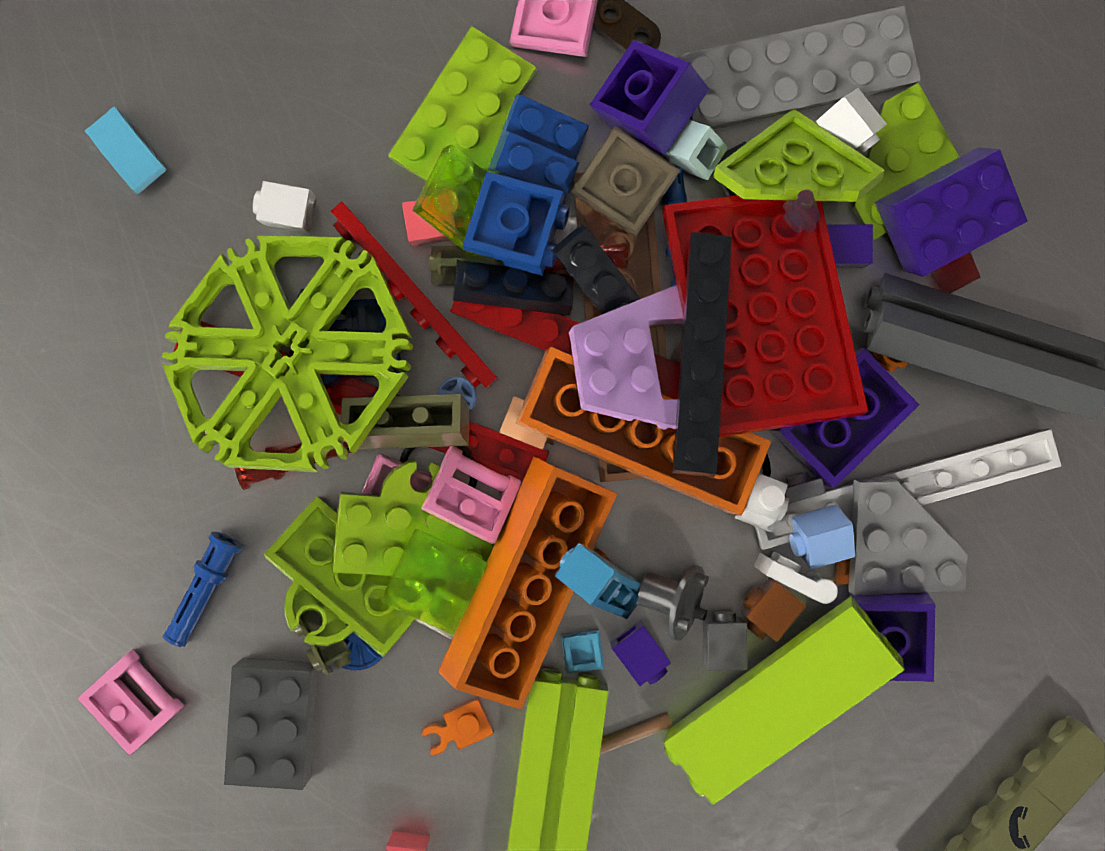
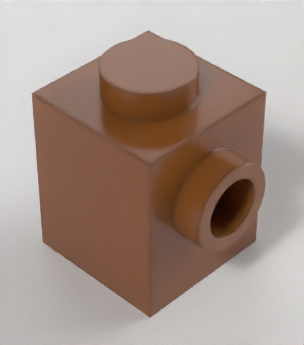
[741,577,806,642]

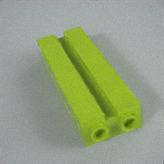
[663,596,904,805]
[507,669,609,851]

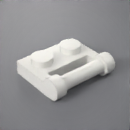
[754,551,838,604]

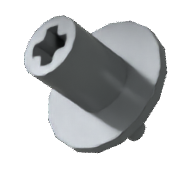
[638,565,709,641]

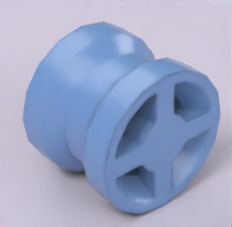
[437,377,477,412]

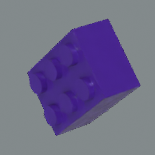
[875,148,1028,277]
[771,348,920,488]

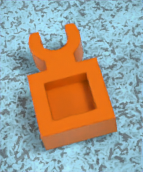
[421,696,494,755]

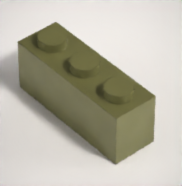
[341,394,470,449]

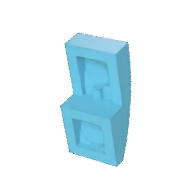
[85,106,167,194]

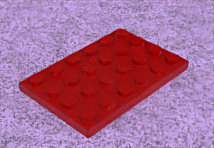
[662,195,868,437]

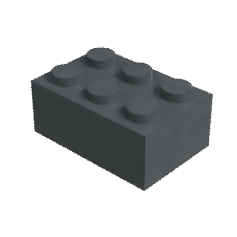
[224,658,319,790]

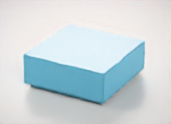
[561,628,604,674]

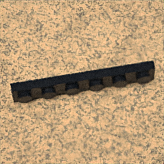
[672,232,732,477]

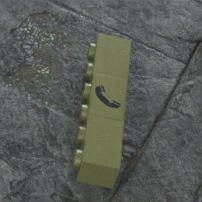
[946,715,1105,851]

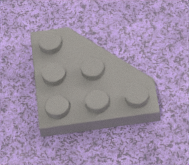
[848,477,968,596]

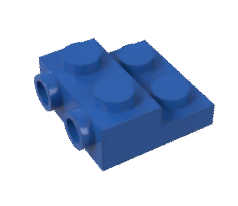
[488,94,589,199]
[463,172,570,276]

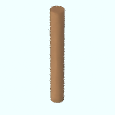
[600,712,673,754]

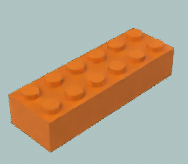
[516,347,772,516]
[438,457,617,710]

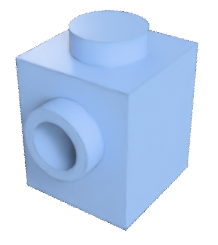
[789,504,855,570]

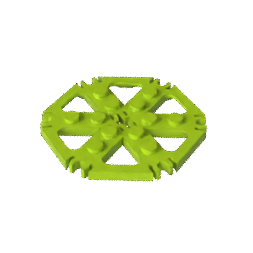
[162,236,413,472]

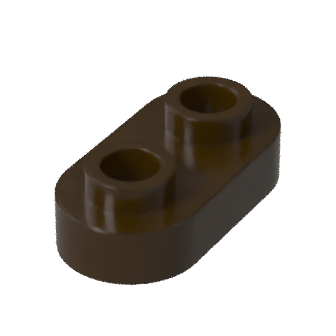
[593,0,661,53]

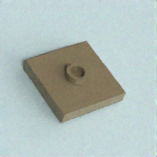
[571,126,680,237]

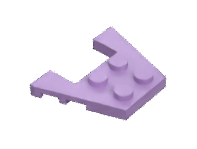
[569,285,684,430]

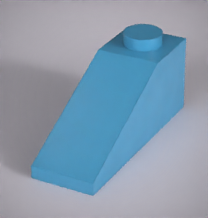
[555,543,642,619]

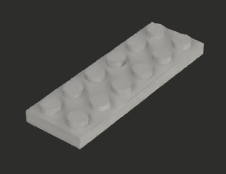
[678,6,921,130]

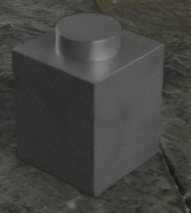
[703,611,748,671]

